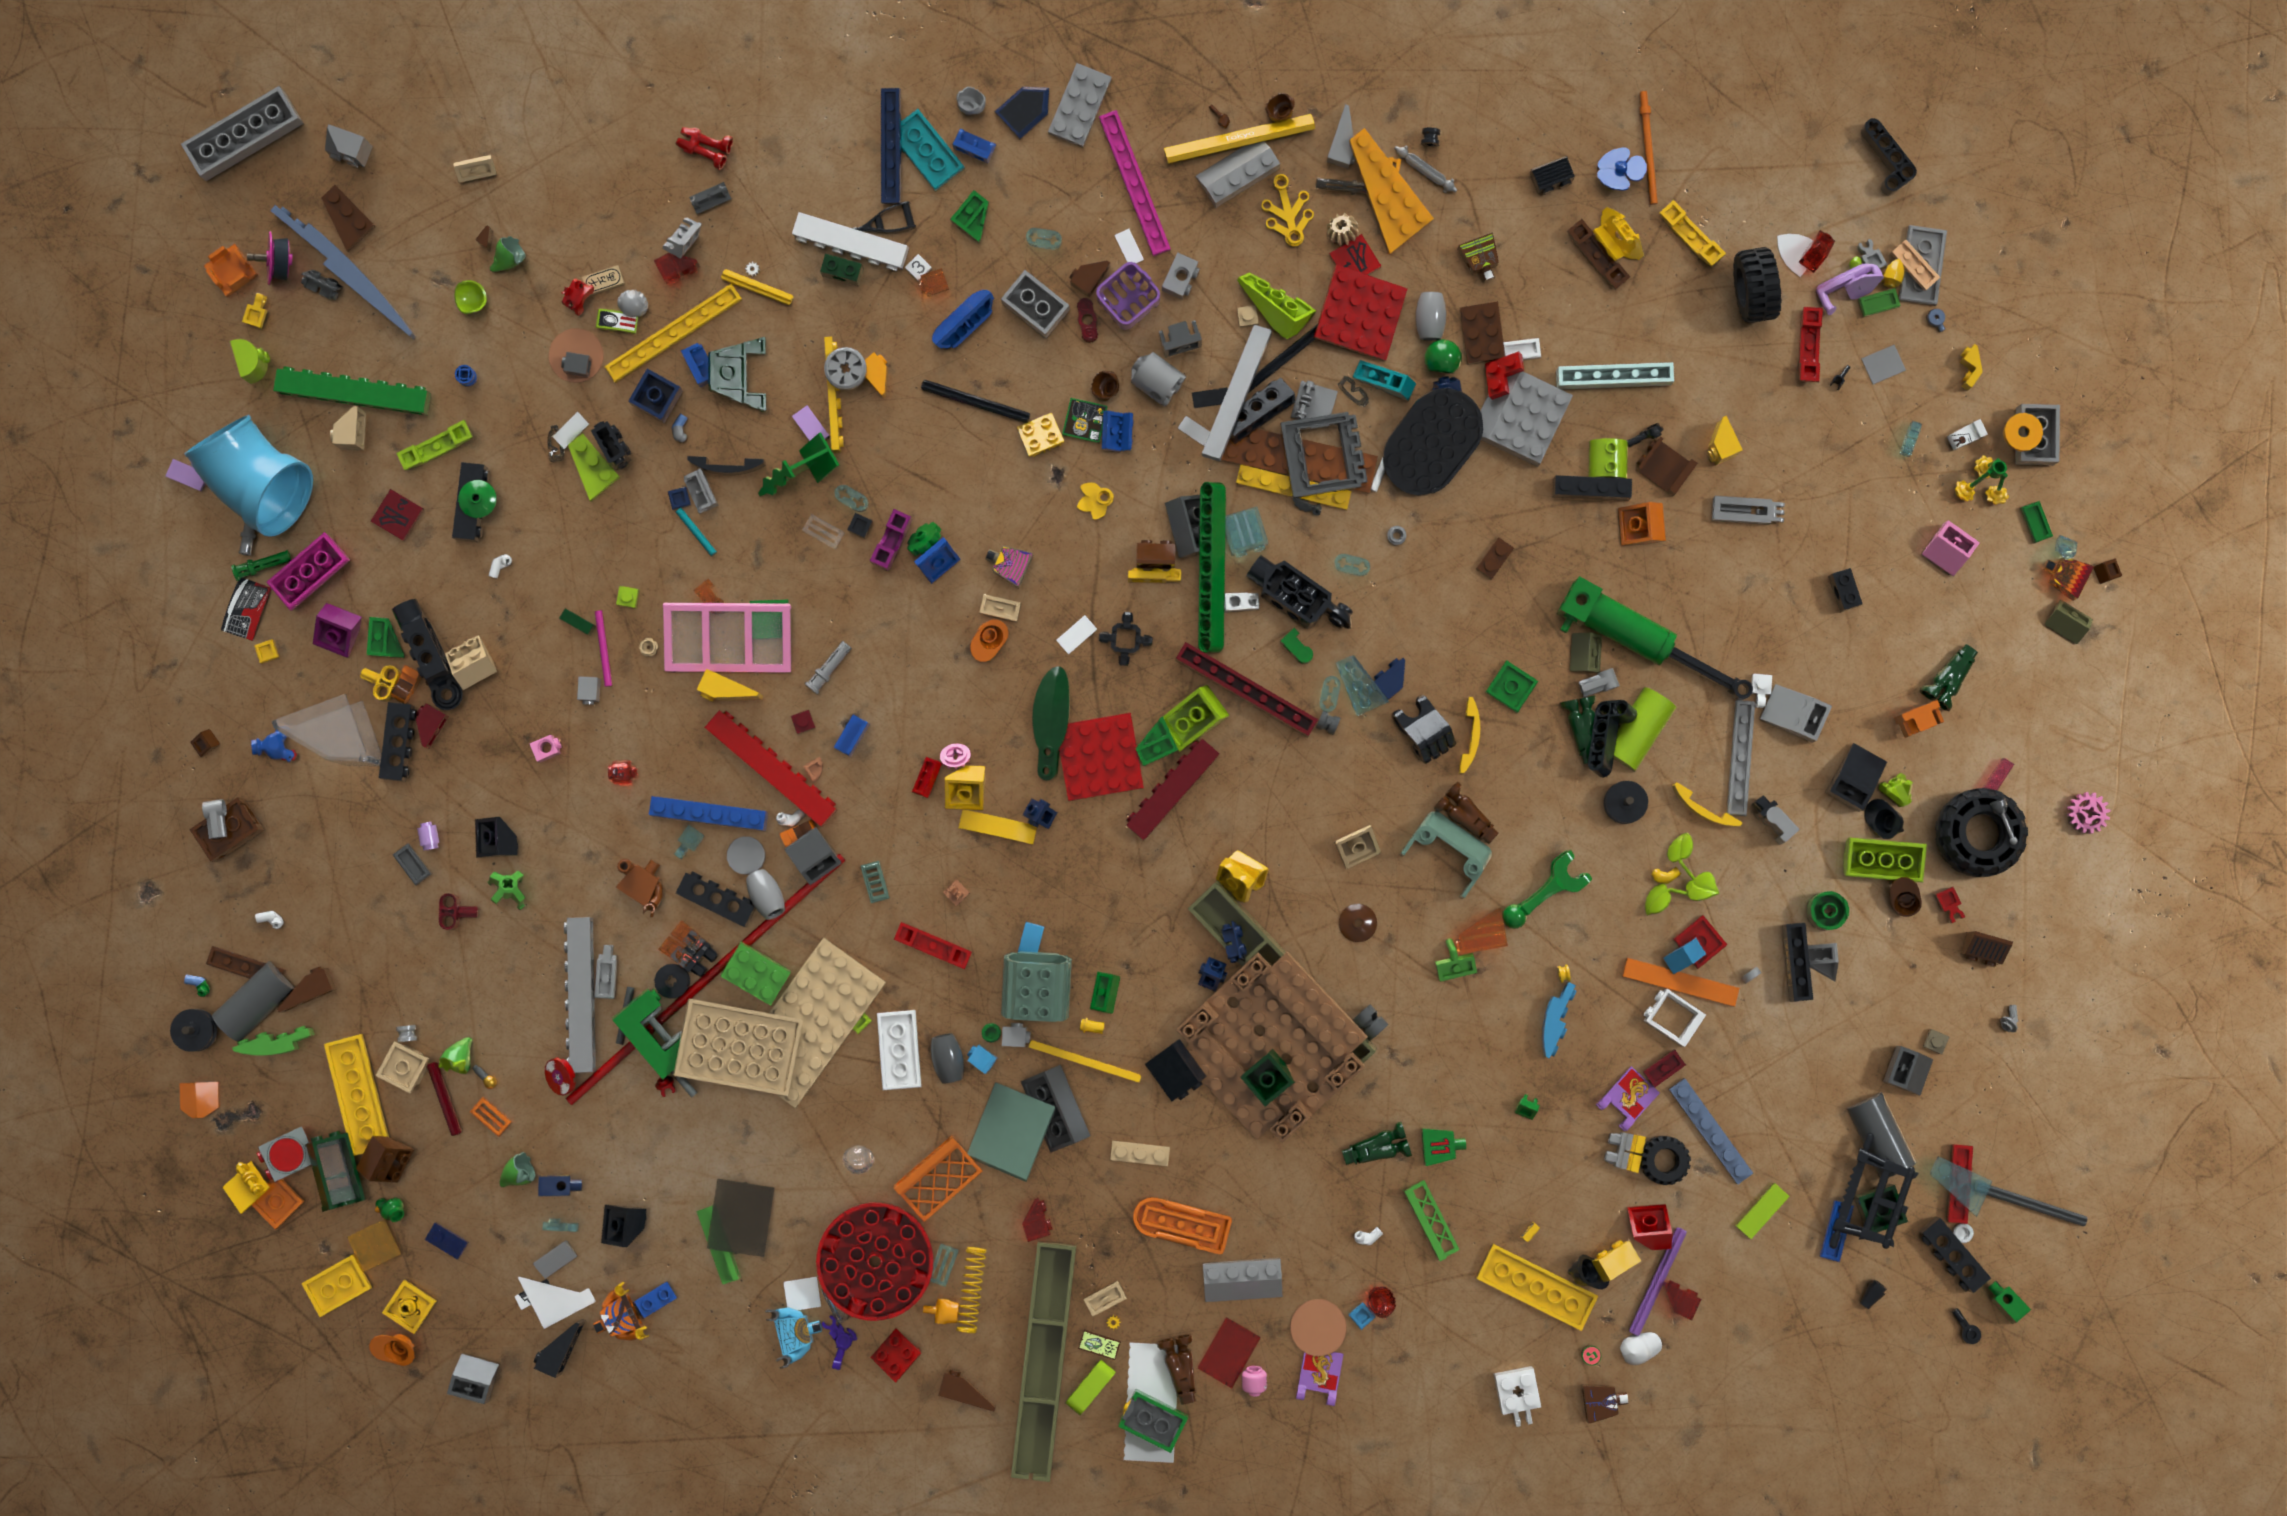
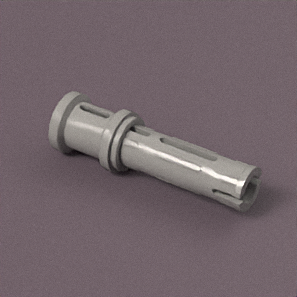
[804,641,852,695]

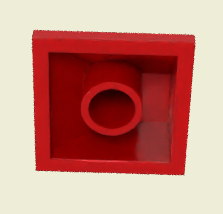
[1627,1204,1672,1250]

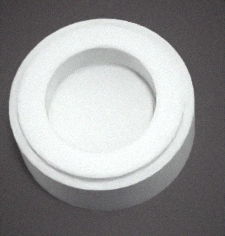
[1953,1223,1974,1243]

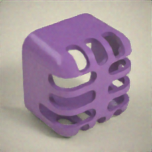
[1096,262,1160,330]

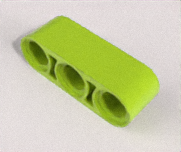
[1065,1360,1116,1415]

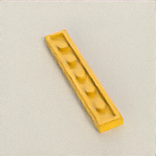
[1029,1040,1141,1082]

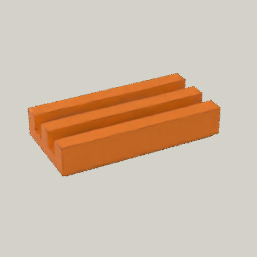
[470,1097,512,1137]

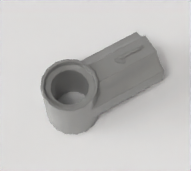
[1578,668,1620,697]
[202,799,227,839]

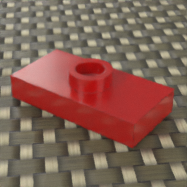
[912,757,942,798]

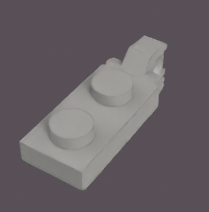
[595,945,617,999]

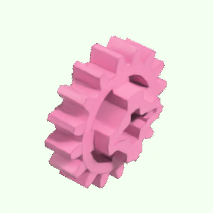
[2067,792,2111,834]

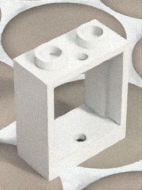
[1644,989,1706,1047]

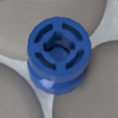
[455,365,477,387]

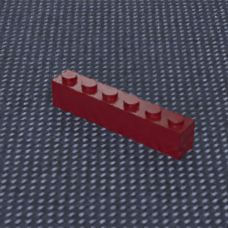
[1126,739,1220,841]

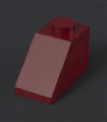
[416,703,449,749]

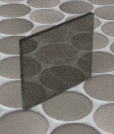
[707,1179,774,1257]

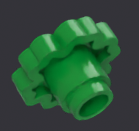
[907,522,941,556]

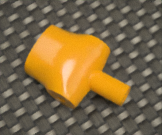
[923,1298,960,1324]

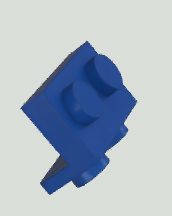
[1102,411,1134,452]

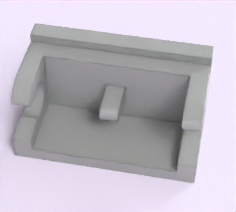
[662,218,702,259]
[684,468,719,514]

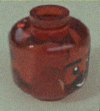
[608,760,637,785]

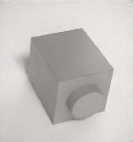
[577,677,601,705]

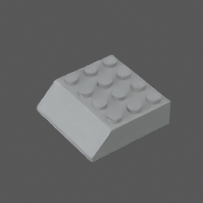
[1481,371,1573,467]

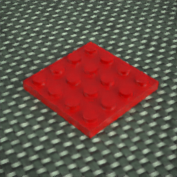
[1314,265,1408,361]
[1059,713,1144,801]

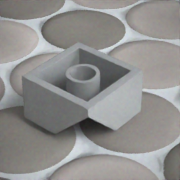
[325,124,373,168]

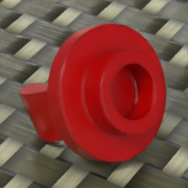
[655,1076,675,1097]

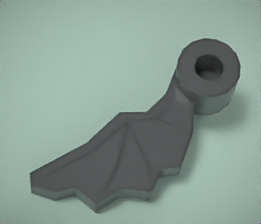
[1292,498,1322,515]

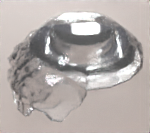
[842,1145,875,1175]

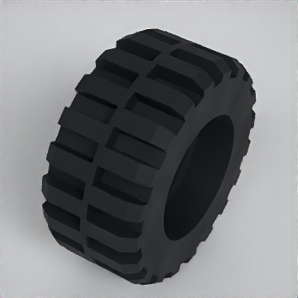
[1733,247,1782,323]

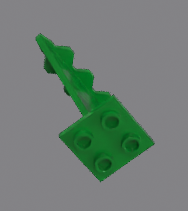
[758,432,839,496]

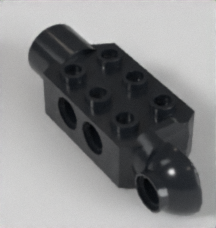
[1246,555,1353,629]
[392,599,463,710]

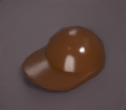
[1890,877,1922,917]

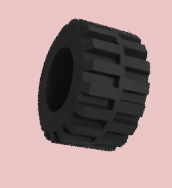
[1640,1136,1691,1185]

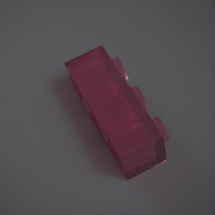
[1983,758,2014,790]

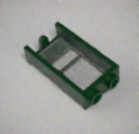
[305,1131,365,1212]

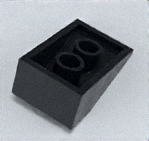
[534,1319,586,1378]

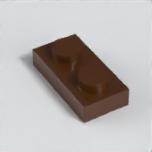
[1476,537,1514,580]

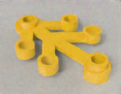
[1261,174,1314,247]

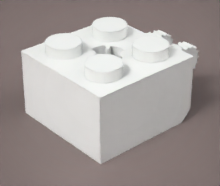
[1493,1366,1541,1427]

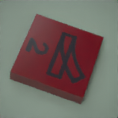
[371,489,424,541]

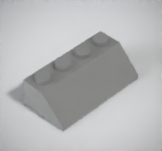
[1195,141,1280,208]
[1203,1258,1283,1302]

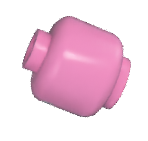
[1242,1366,1267,1397]

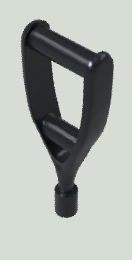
[852,201,916,234]

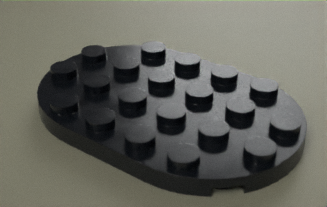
[1383,388,1483,495]

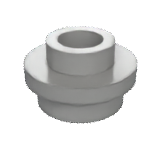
[1387,526,1406,545]

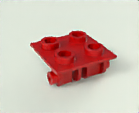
[870,1328,921,1383]

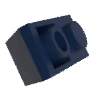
[1372,658,1405,701]

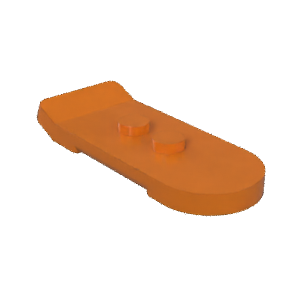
[1133,1197,1232,1254]

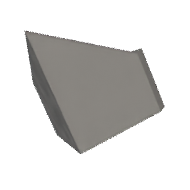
[1808,943,1839,982]

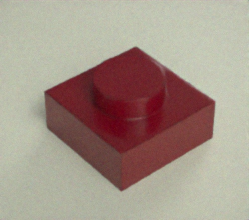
[791,710,816,734]

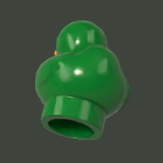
[375,1197,404,1222]

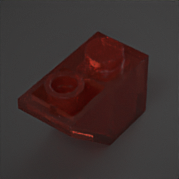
[1799,230,1835,273]
[654,253,700,284]
[1022,1197,1053,1242]
[1662,1280,1702,1320]

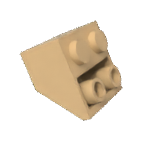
[445,635,497,690]

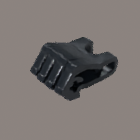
[1392,695,1457,764]

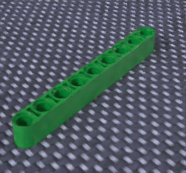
[1198,482,1226,653]

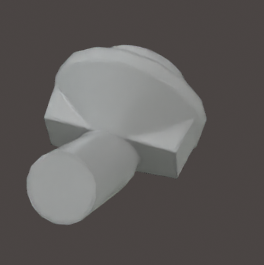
[2000,1005,2019,1032]

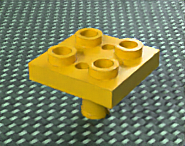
[382,1280,437,1334]

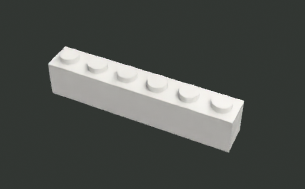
[792,212,909,271]

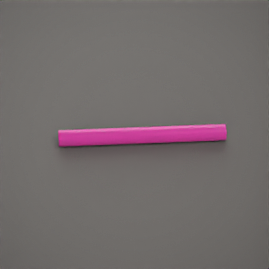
[595,610,612,687]

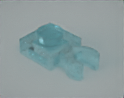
[542,1218,579,1232]

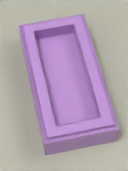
[792,405,830,441]
[166,459,205,492]

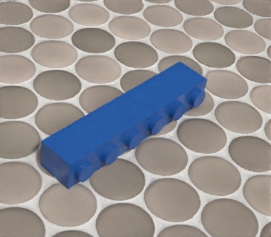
[649,796,768,831]

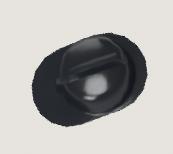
[1864,799,1904,839]
[1568,1254,1609,1290]

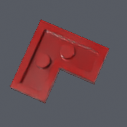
[1485,351,1524,400]

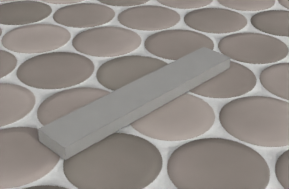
[1727,700,1755,816]

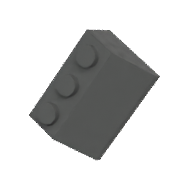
[1165,495,1200,558]

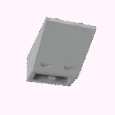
[1760,684,1832,743]

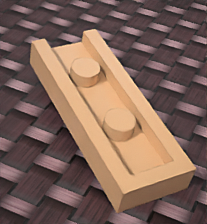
[1891,240,1940,291]

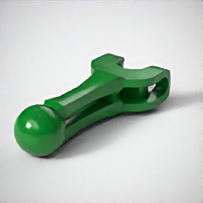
[1502,850,1592,929]

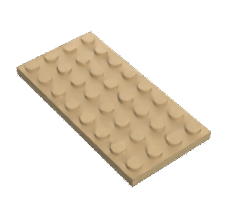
[769,938,886,1108]

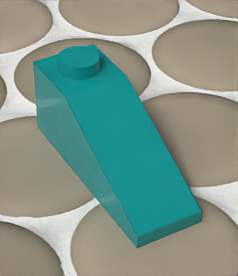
[1353,360,1416,401]

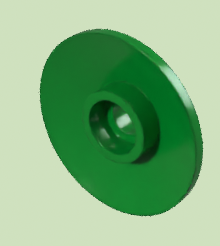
[458,480,497,518]

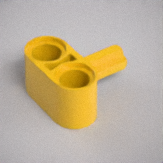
[360,665,402,702]

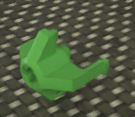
[488,871,525,910]

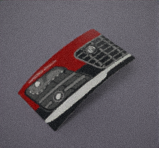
[221,578,271,641]

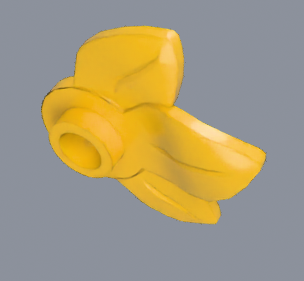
[1077,482,1114,520]

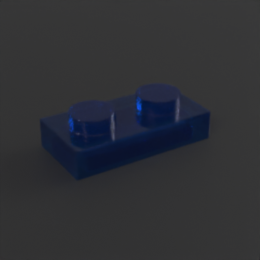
[425,1222,469,1260]

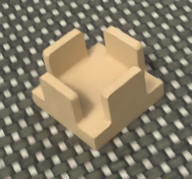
[376,1041,429,1093]

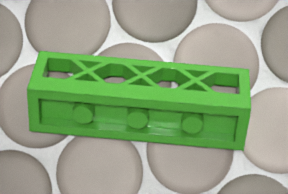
[1403,1180,1460,1261]
[696,1204,742,1285]

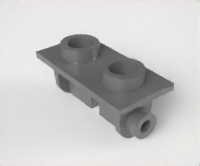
[689,182,731,214]
[301,270,343,300]

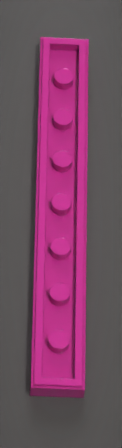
[1099,110,1171,257]

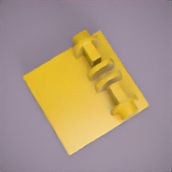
[1017,413,1064,457]
[223,1161,270,1214]

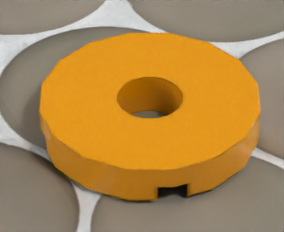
[2003,413,2043,452]

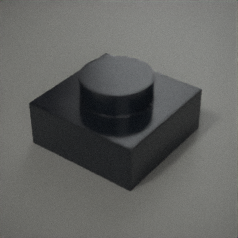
[847,513,873,539]

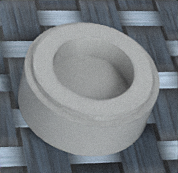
[1742,967,1761,984]

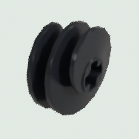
[654,964,691,998]

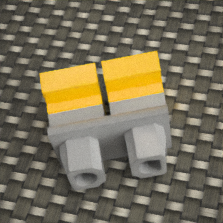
[1604,1132,1646,1173]

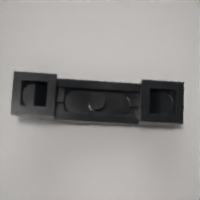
[687,456,766,476]

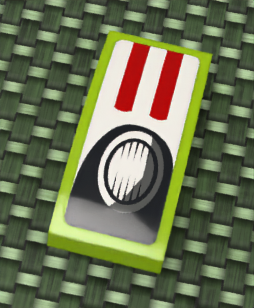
[596,309,638,334]

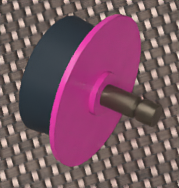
[247,231,292,285]

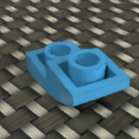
[1018,922,1044,952]

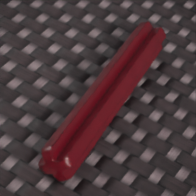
[427,1062,462,1136]

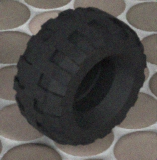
[1935,788,2028,877]

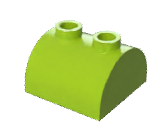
[230,339,271,384]
[1588,438,1628,478]

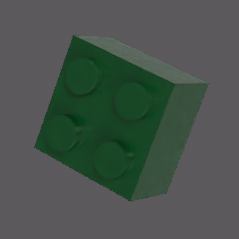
[1854,1184,1908,1233]

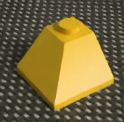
[945,765,985,810]

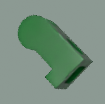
[1280,628,1313,664]

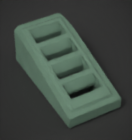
[861,861,890,903]

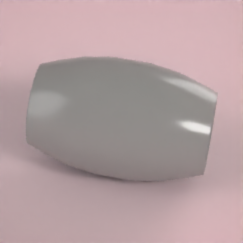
[1416,292,1446,341]
[746,869,785,920]

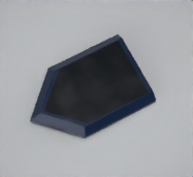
[995,86,1049,139]

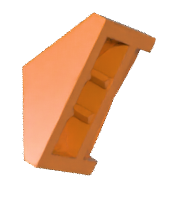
[179,1082,220,1118]

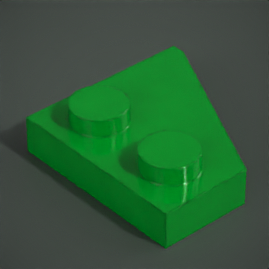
[950,190,989,243]
[366,617,405,658]
[1136,717,1178,766]

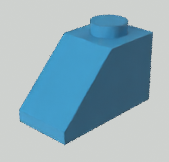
[967,1044,998,1074]

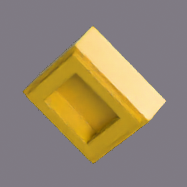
[254,639,280,664]
[1520,1222,1540,1242]

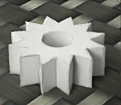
[745,261,760,277]

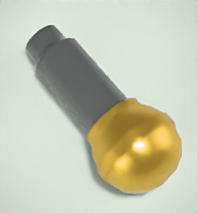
[472,1065,497,1089]

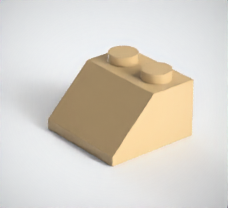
[330,406,366,451]

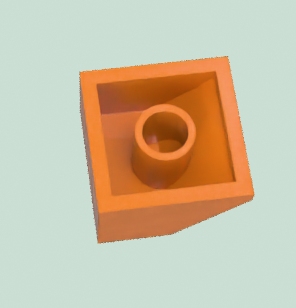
[1618,502,1666,546]

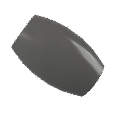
[931,1033,964,1084]

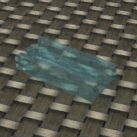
[930,1243,959,1287]

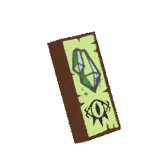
[1078,1329,1121,1360]

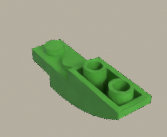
[232,1026,315,1055]

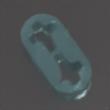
[1026,228,1062,250]
[1900,420,1922,457]
[835,485,869,512]
[1334,554,1370,576]
[1319,676,1340,712]

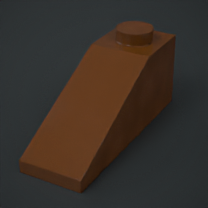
[277,966,337,1013]
[938,1369,996,1412]

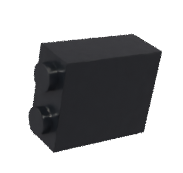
[1145,1039,1207,1102]

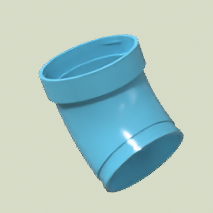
[184,415,313,537]

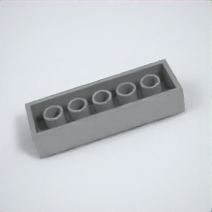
[181,86,304,181]

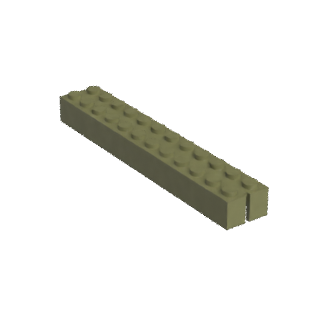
[1188,881,1377,1063]
[1011,1241,1077,1482]

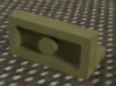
[2045,599,2093,644]
[1570,632,1602,673]

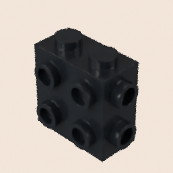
[591,421,632,470]

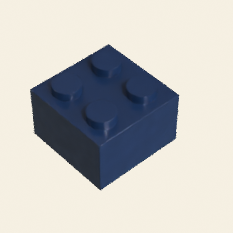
[628,368,683,424]

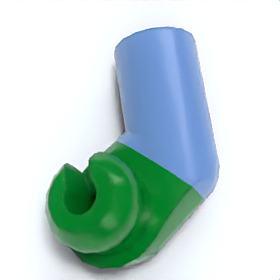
[184,975,210,997]

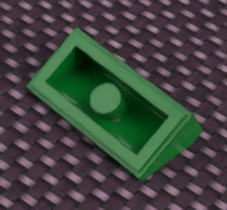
[1090,972,1120,1014]

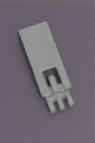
[1712,496,1785,525]

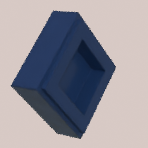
[668,487,692,510]

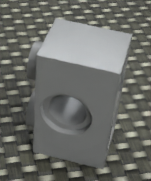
[1162,252,1200,300]

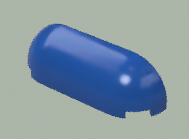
[932,290,994,348]

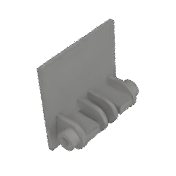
[1291,381,1338,428]

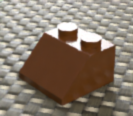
[1137,540,1175,569]

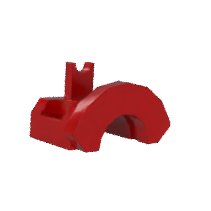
[561,278,594,316]

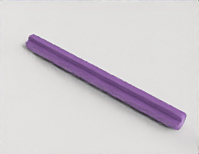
[1629,1227,1687,1336]

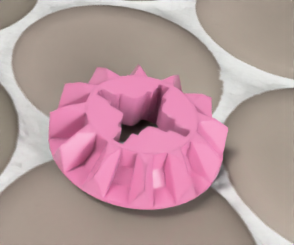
[940,744,971,770]

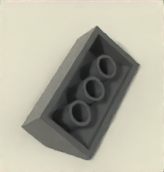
[1021,1065,1090,1153]

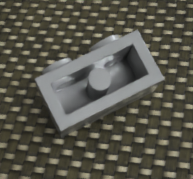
[1002,1023,1031,1047]

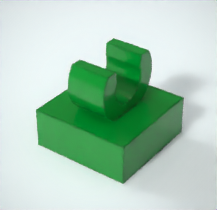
[1515,1094,1540,1120]

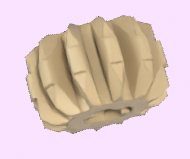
[1326,213,1359,246]

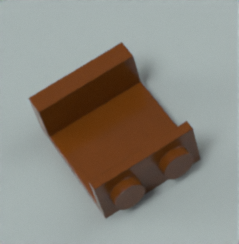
[1636,437,1698,496]

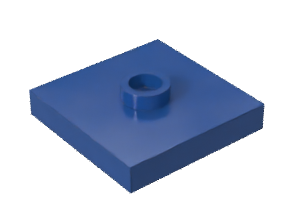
[914,537,960,584]

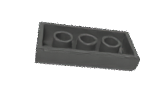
[212,961,295,1042]
[1847,1092,1916,1177]

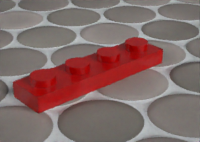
[1947,1144,1973,1224]

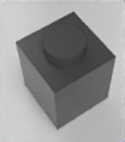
[561,352,592,378]

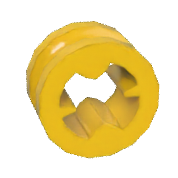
[1557,964,1571,983]

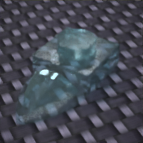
[2055,535,2077,560]

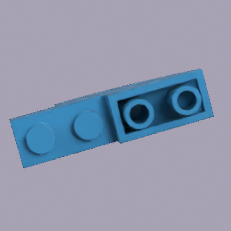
[1542,982,1576,1059]

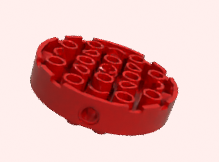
[816,1202,934,1321]

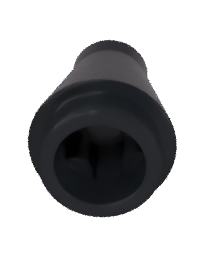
[1860,1279,1887,1309]

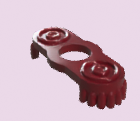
[1077,298,1099,343]

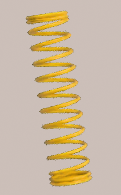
[956,1247,987,1333]

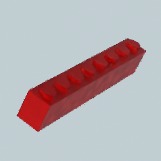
[704,710,837,827]

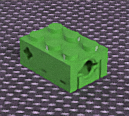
[721,941,791,1006]

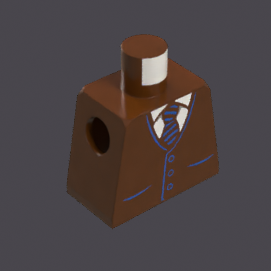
[1581,1384,1628,1424]

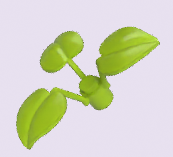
[1645,832,1719,916]

